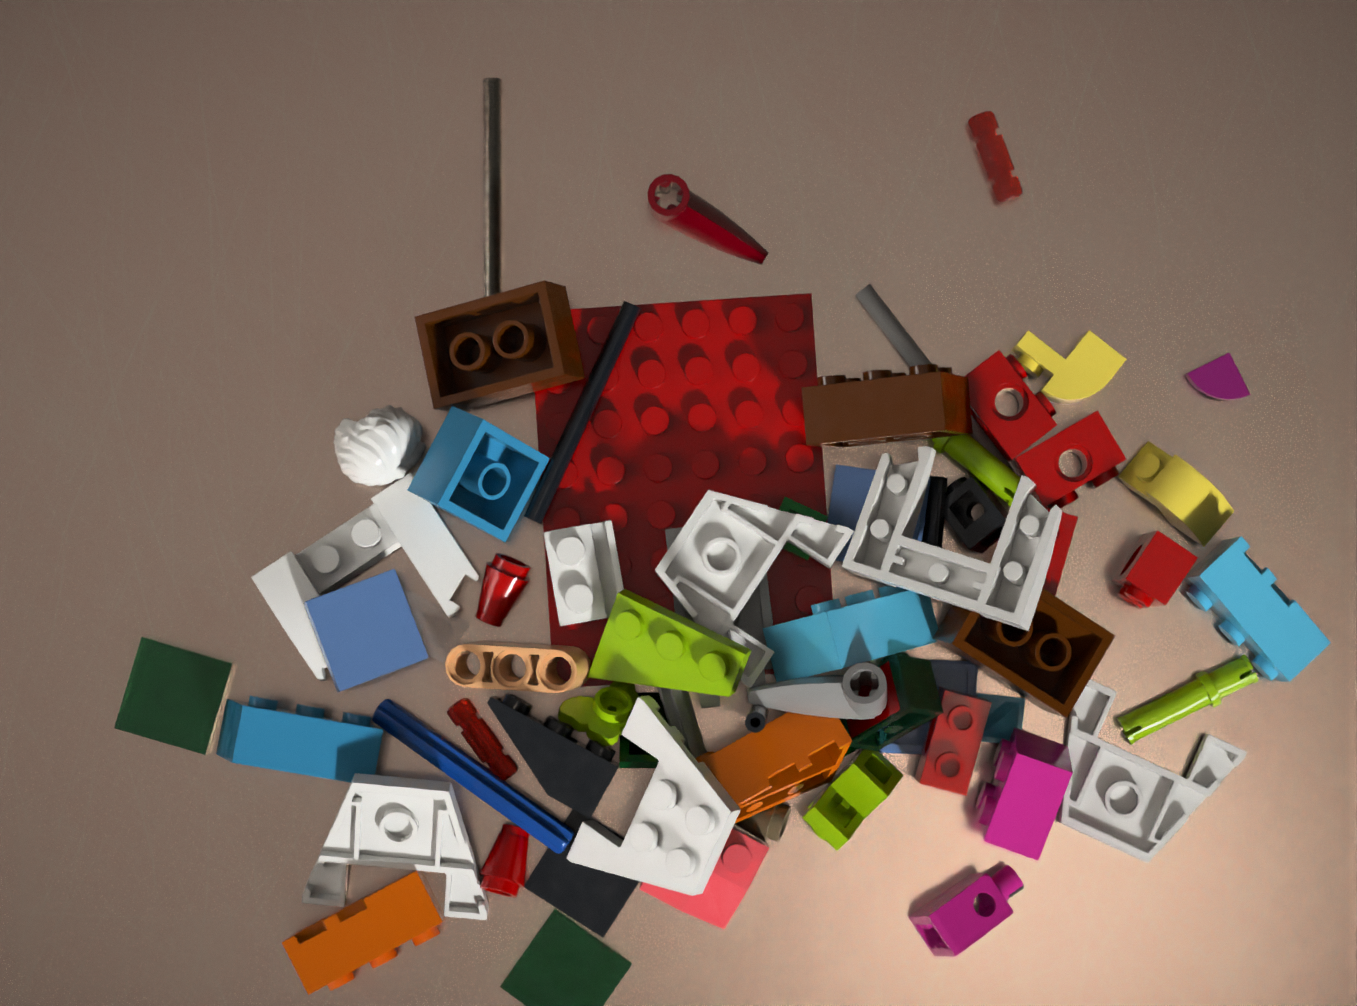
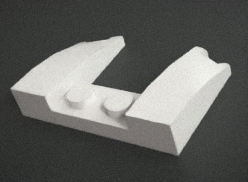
[842,446,1063,631]
[251,472,479,681]

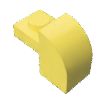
[1012,330,1127,404]
[1118,441,1234,547]

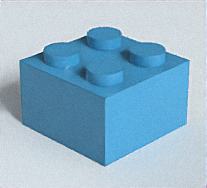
[407,406,550,542]

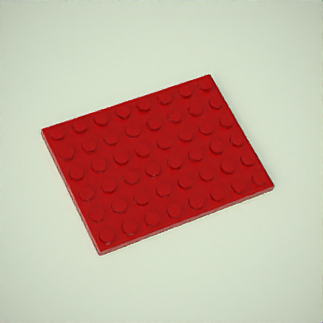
[535,293,833,687]

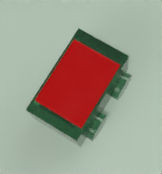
[839,652,943,751]

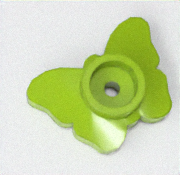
[557,681,639,746]

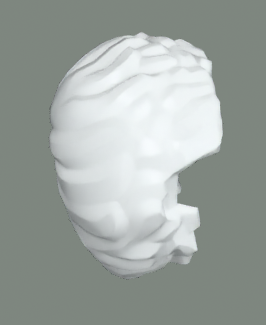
[333,405,426,486]

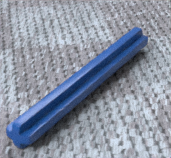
[372,699,574,854]

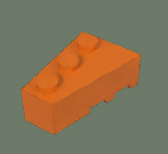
[695,712,852,823]
[282,870,446,995]

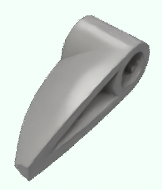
[748,662,887,720]

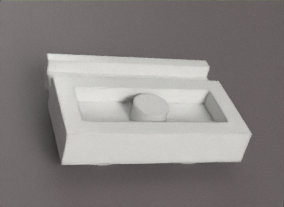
[543,520,624,626]

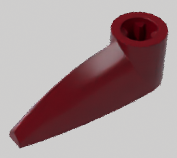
[647,174,769,265]

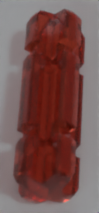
[968,111,1023,203]
[447,698,518,781]

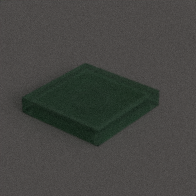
[114,637,235,755]
[500,907,633,1006]

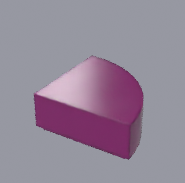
[1185,352,1251,401]

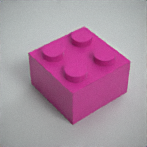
[976,727,1073,861]

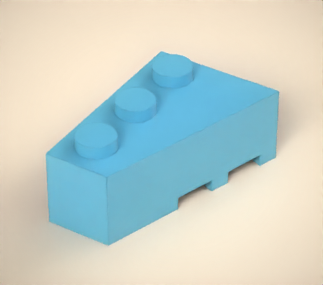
[1183,536,1331,682]
[763,586,938,682]

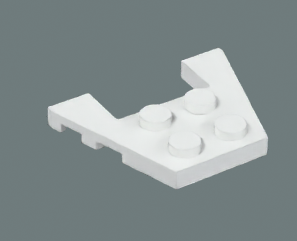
[655,490,854,689]
[1058,680,1248,863]
[566,695,741,896]
[302,773,489,920]

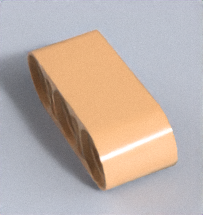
[445,641,591,693]

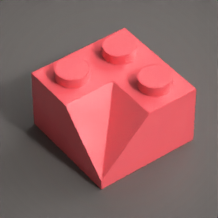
[640,826,769,929]

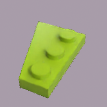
[587,589,752,697]

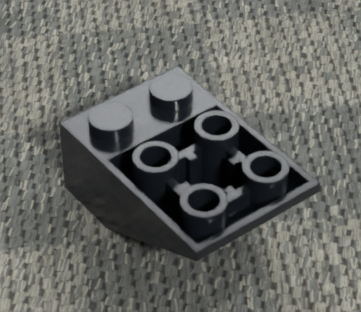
[487,692,619,819]

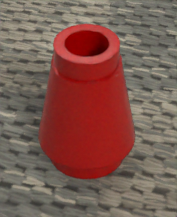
[475,553,531,627]
[479,824,529,898]

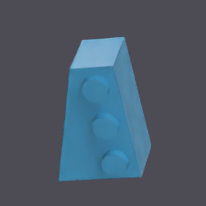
[216,695,383,783]

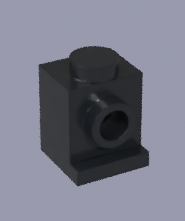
[944,476,1008,553]

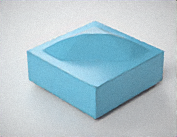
[977,693,1025,743]

